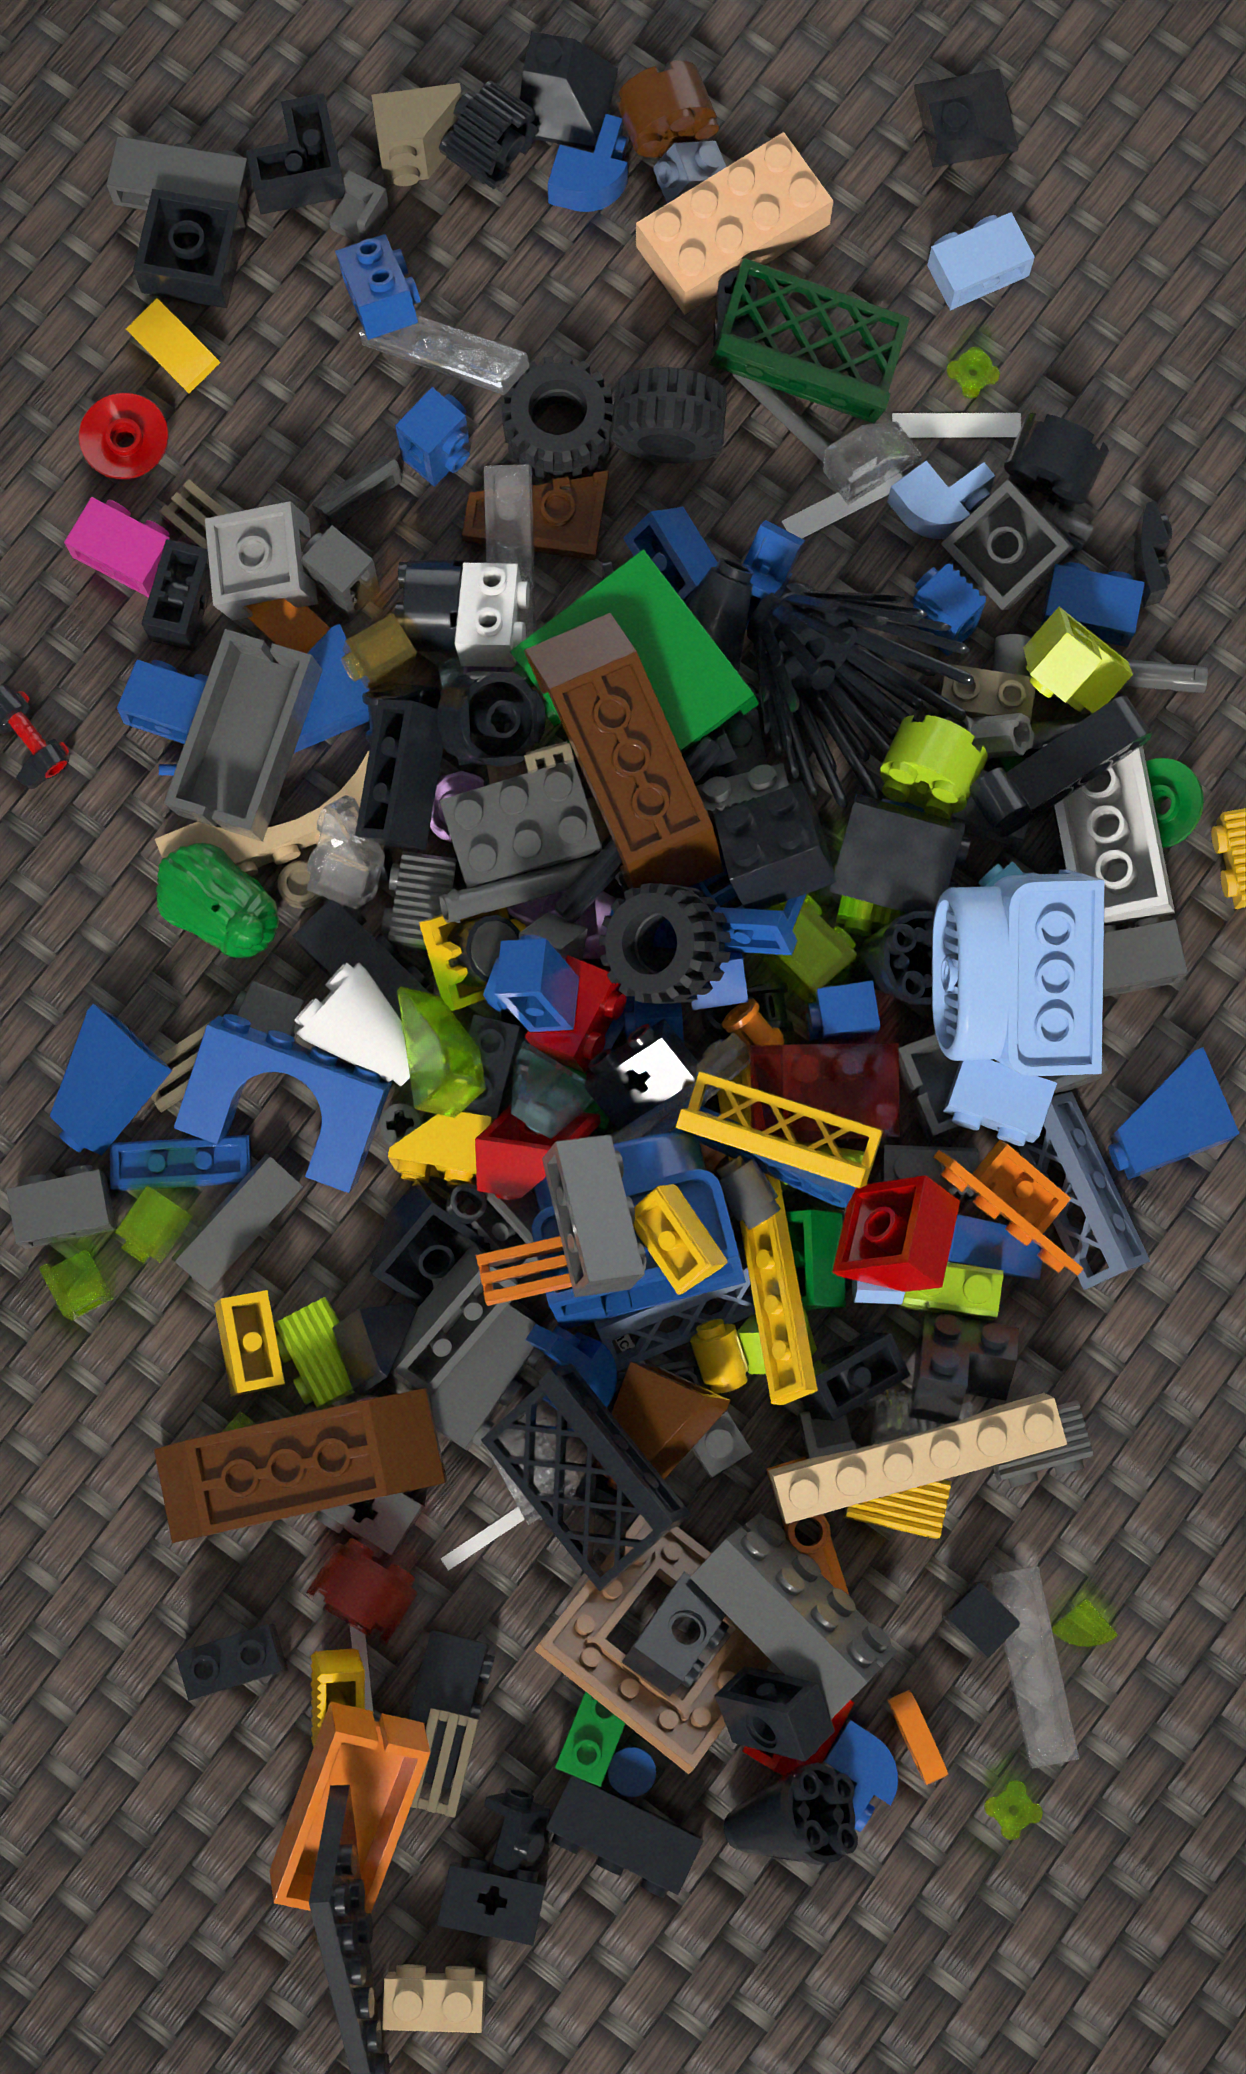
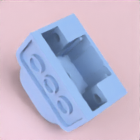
[932,869,1104,1076]

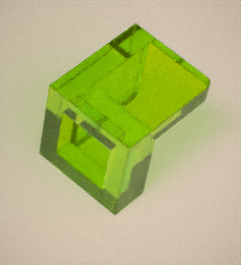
[39,1250,114,1321]

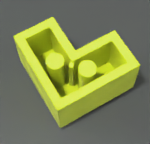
[1023,607,1133,713]

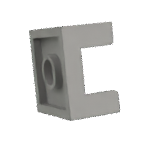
[205,501,318,620]

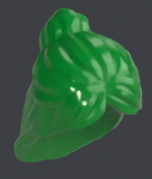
[156,843,279,958]

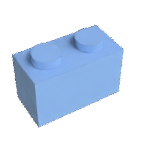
[927,212,1035,310]
[943,1060,1057,1146]

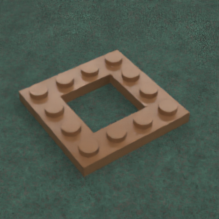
[534,1514,772,1774]

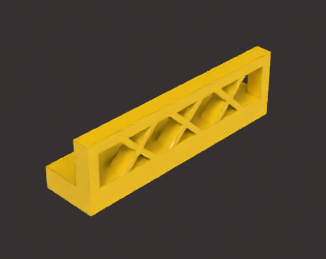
[675,1071,883,1188]

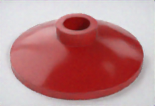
[79,393,169,479]

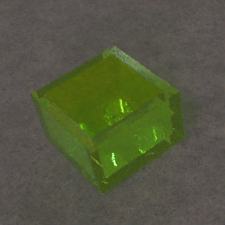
[755,894,857,1006]

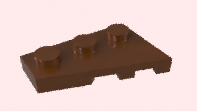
[462,470,609,561]

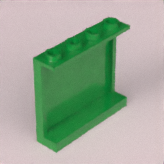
[510,549,759,754]

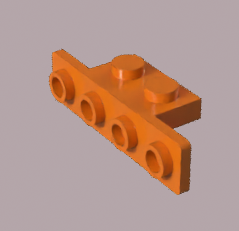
[933,1140,1084,1276]

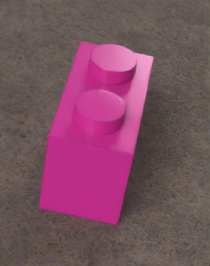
[64,497,170,598]

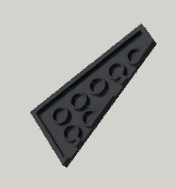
[309,1785,390,2074]

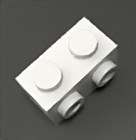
[455,563,530,667]

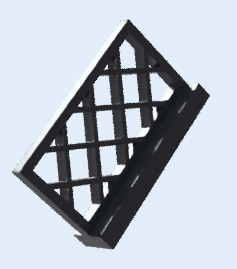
[481,1363,691,1591]

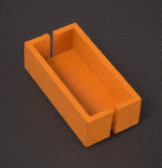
[269,1701,431,1913]

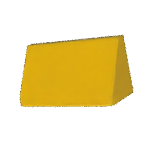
[633,1184,728,1295]

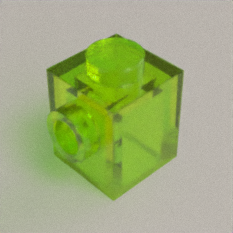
[115,1186,192,1264]

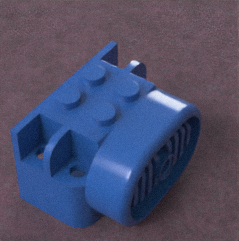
[532,1133,746,1329]

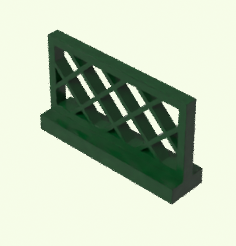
[708,258,910,424]

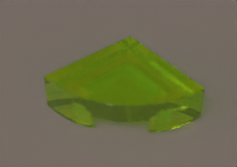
[1049,1598,1118,1647]

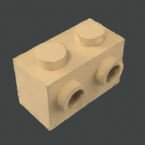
[382,1964,486,2033]

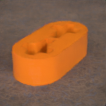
[888,1690,948,1785]

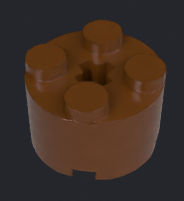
[617,60,719,158]

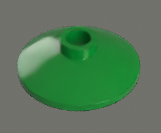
[1146,758,1204,849]

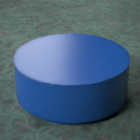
[608,1747,656,1797]

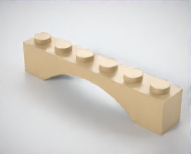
[155,751,369,877]
[768,1393,1067,1524]

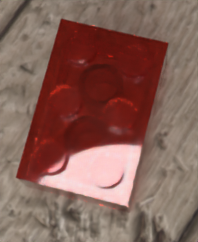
[750,1043,900,1141]

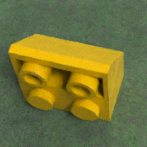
[388,1109,493,1188]

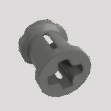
[379,1103,422,1146]

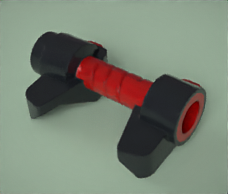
[0,685,69,789]

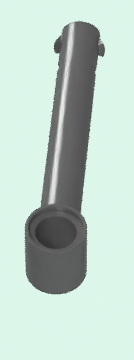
[992,634,1208,694]
[439,834,629,923]

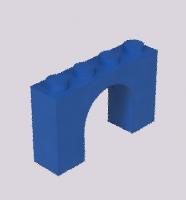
[174,1014,393,1193]

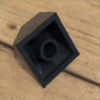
[520,31,618,150]
[914,69,1019,168]
[370,1179,496,1306]

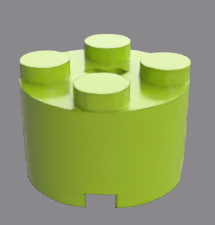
[880,715,988,820]

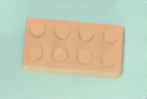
[636,132,833,315]

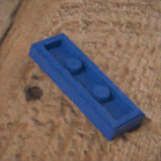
[110,1135,252,1191]

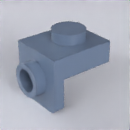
[654,141,726,204]

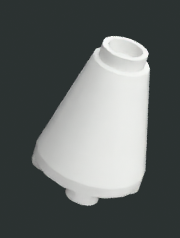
[294,962,425,1086]

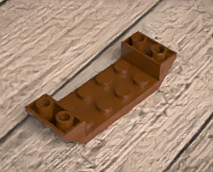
[524,613,724,889]
[154,1388,447,1543]

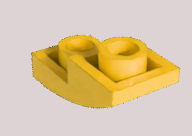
[126,298,221,393]

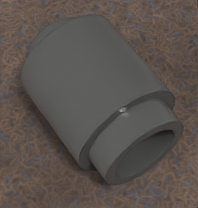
[716,1155,781,1229]

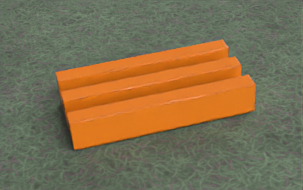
[476,1236,572,1306]

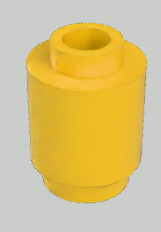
[690,1319,749,1393]

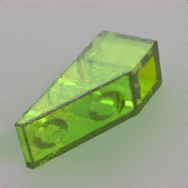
[397,986,486,1118]

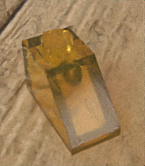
[341,614,417,689]

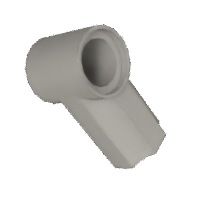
[945,713,1035,762]

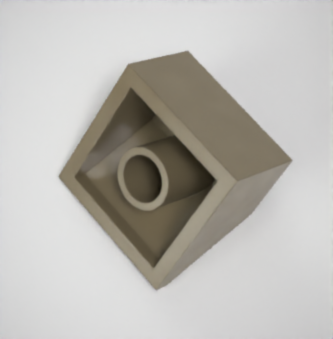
[371,83,462,186]

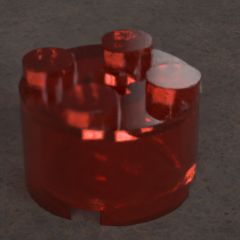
[305,1538,418,1645]

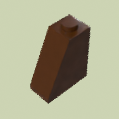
[597,1361,730,1490]

